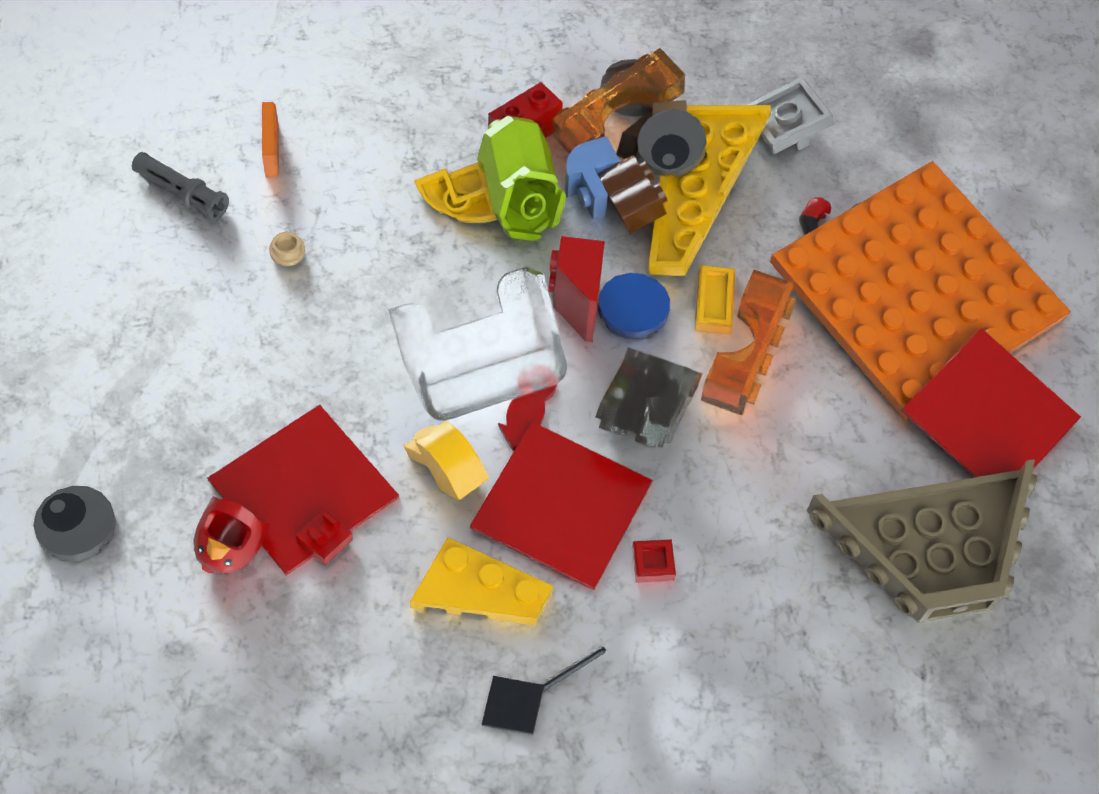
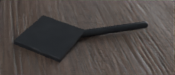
[482,646,606,735]

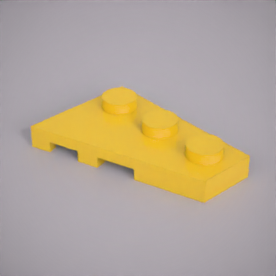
[410,537,554,625]

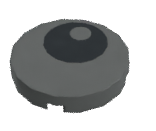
[637,109,707,177]
[33,486,116,561]

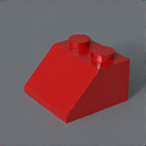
[548,236,605,342]

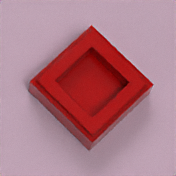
[632,539,676,583]

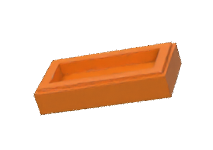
[262,102,279,178]

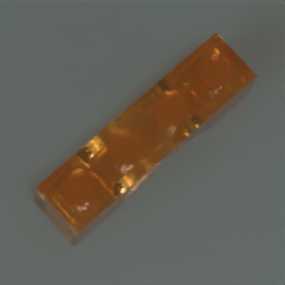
[553,48,685,154]
[701,270,797,416]

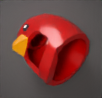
[193,496,270,574]

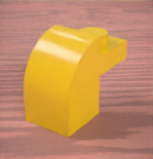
[403,420,489,500]

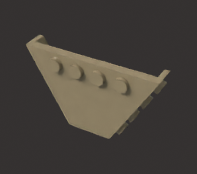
[806,459,1037,623]

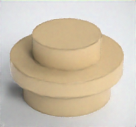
[269,231,305,266]

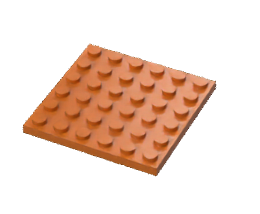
[770,161,1071,422]

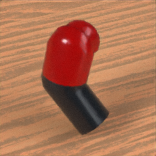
[799,197,832,235]

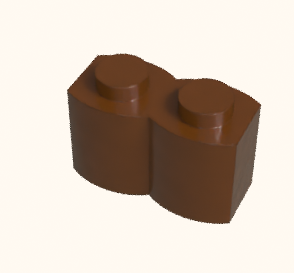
[598,155,668,234]

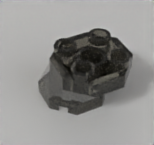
[595,347,703,448]

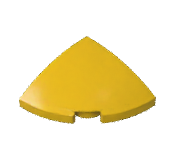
[414,162,498,223]

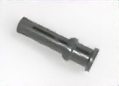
[131,152,229,222]

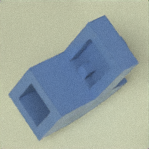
[564,136,620,219]

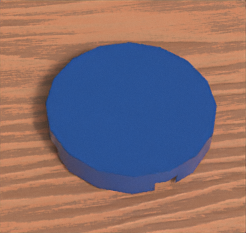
[598,273,670,339]

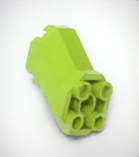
[477,116,567,241]

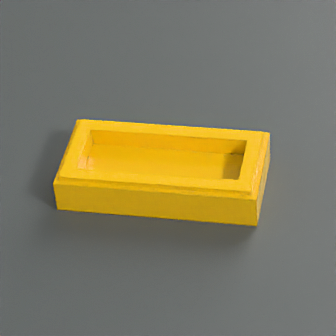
[695,265,735,334]

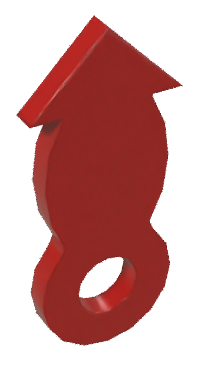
[498,365,557,451]

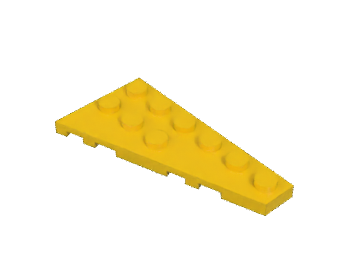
[648,105,771,276]

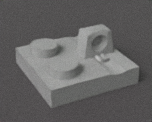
[745,76,835,154]

